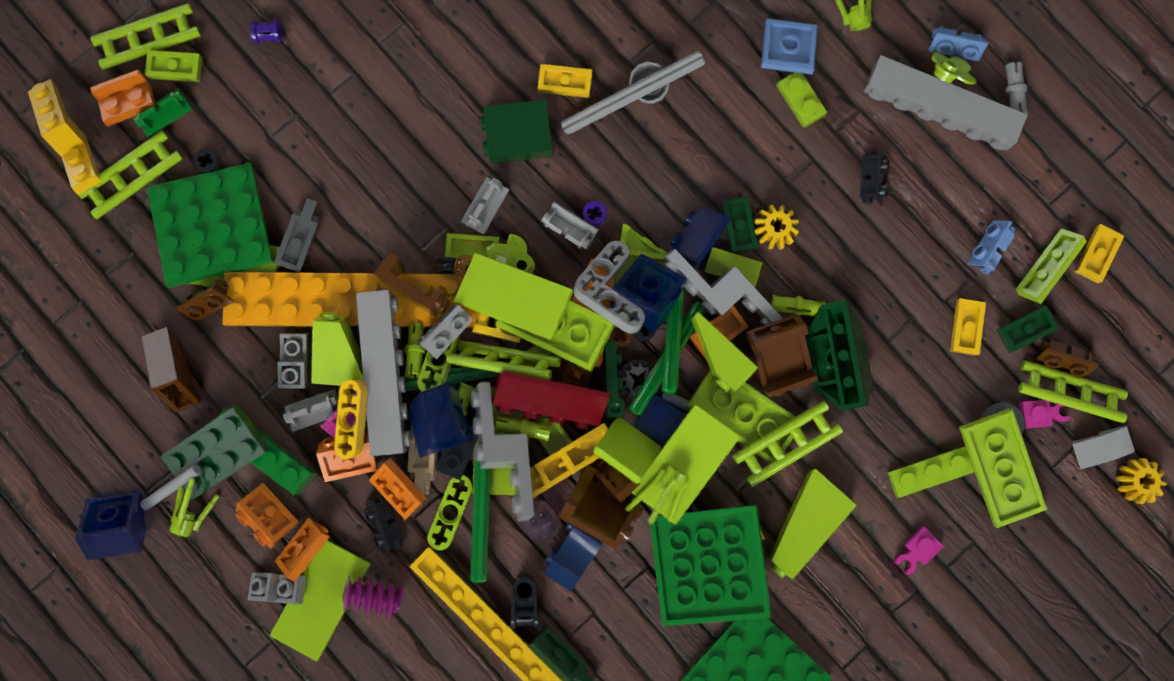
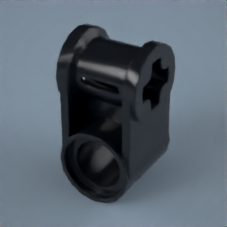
[511,574,539,629]

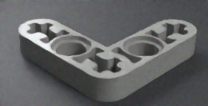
[574,241,645,333]

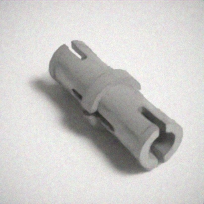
[1005,62,1028,114]

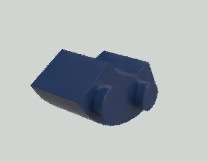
[543,523,603,592]

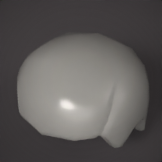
[629,61,670,104]

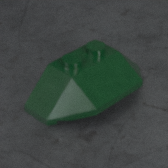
[805,299,872,411]

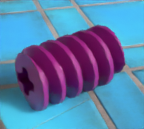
[342,575,403,620]

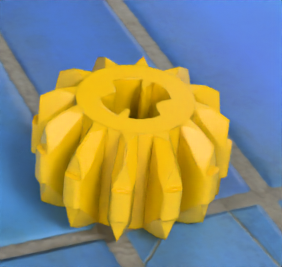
[754,205,799,250]
[1115,458,1168,504]

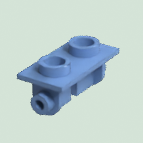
[928,26,988,62]
[967,220,1015,274]

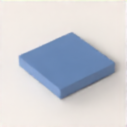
[761,19,818,74]

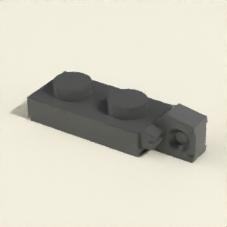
[274,198,319,273]

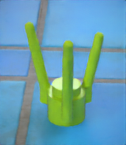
[835,0,872,31]
[626,465,688,523]
[169,478,219,537]

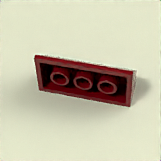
[491,371,610,430]

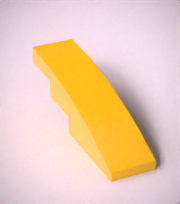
[509,423,608,498]

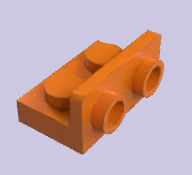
[90,70,157,127]
[316,432,378,482]
[369,458,427,520]
[235,483,299,549]
[275,517,329,581]

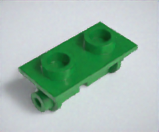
[134,88,192,137]

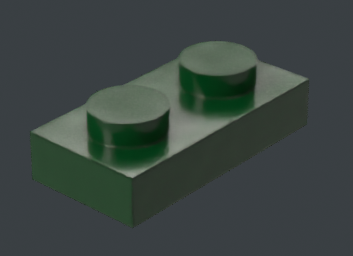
[721,196,758,253]
[997,305,1059,353]

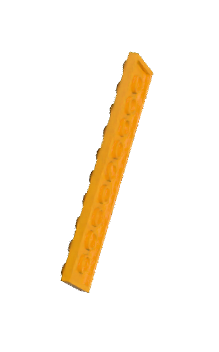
[223,272,490,328]

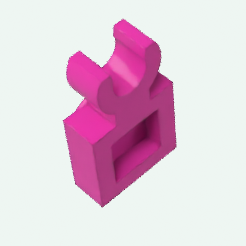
[1019,400,1071,429]
[893,526,944,575]

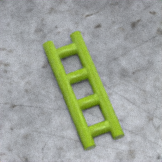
[91,3,201,70]
[78,130,183,220]
[447,340,561,381]
[1018,360,1128,423]
[732,400,843,487]

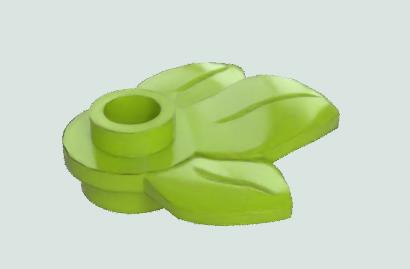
[931,52,977,84]
[486,234,535,274]

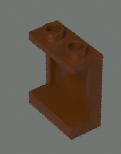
[374,252,450,317]
[747,314,818,397]
[559,465,643,549]

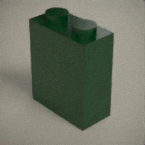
[480,99,553,165]

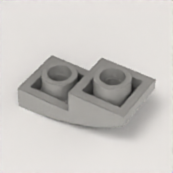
[277,333,309,389]
[1072,425,1135,469]
[247,573,306,604]

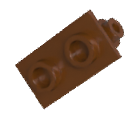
[176,280,234,322]
[1035,338,1099,378]

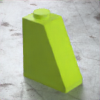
[312,312,364,386]

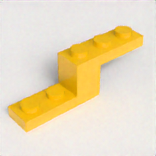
[28,79,102,195]

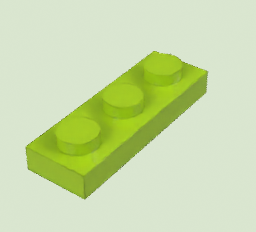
[1016,228,1087,304]
[887,447,974,498]

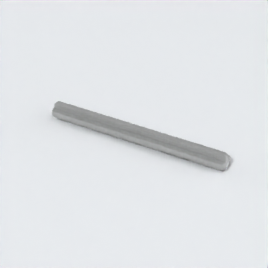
[561,51,705,134]

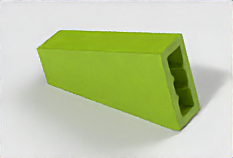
[768,469,857,579]

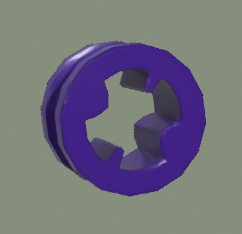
[583,201,606,227]

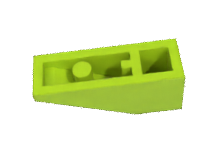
[691,312,758,393]

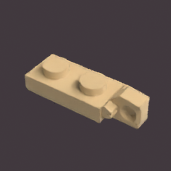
[407,419,440,494]

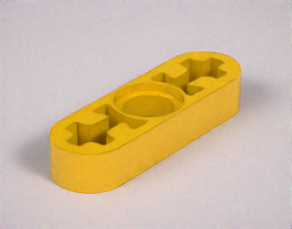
[334,379,368,459]

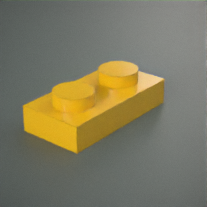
[538,64,592,98]
[1074,224,1124,283]
[950,298,986,356]

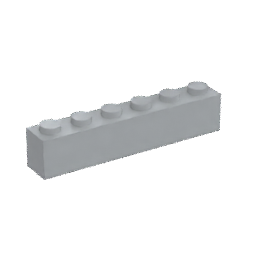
[863,55,1027,150]
[356,290,411,456]

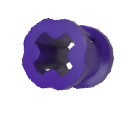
[250,19,282,45]

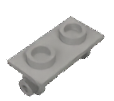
[461,177,509,235]
[541,202,599,250]
[419,304,473,359]
[283,389,339,432]

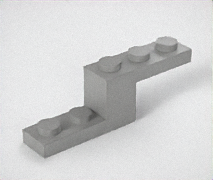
[664,249,783,326]
[471,382,534,521]

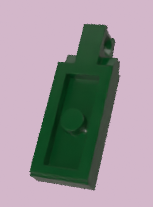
[604,341,625,418]
[528,626,594,681]

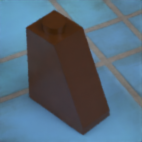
[142,327,201,413]

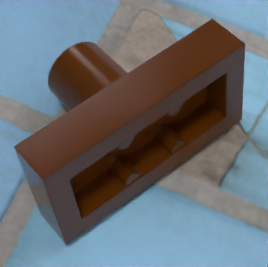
[592,458,641,502]

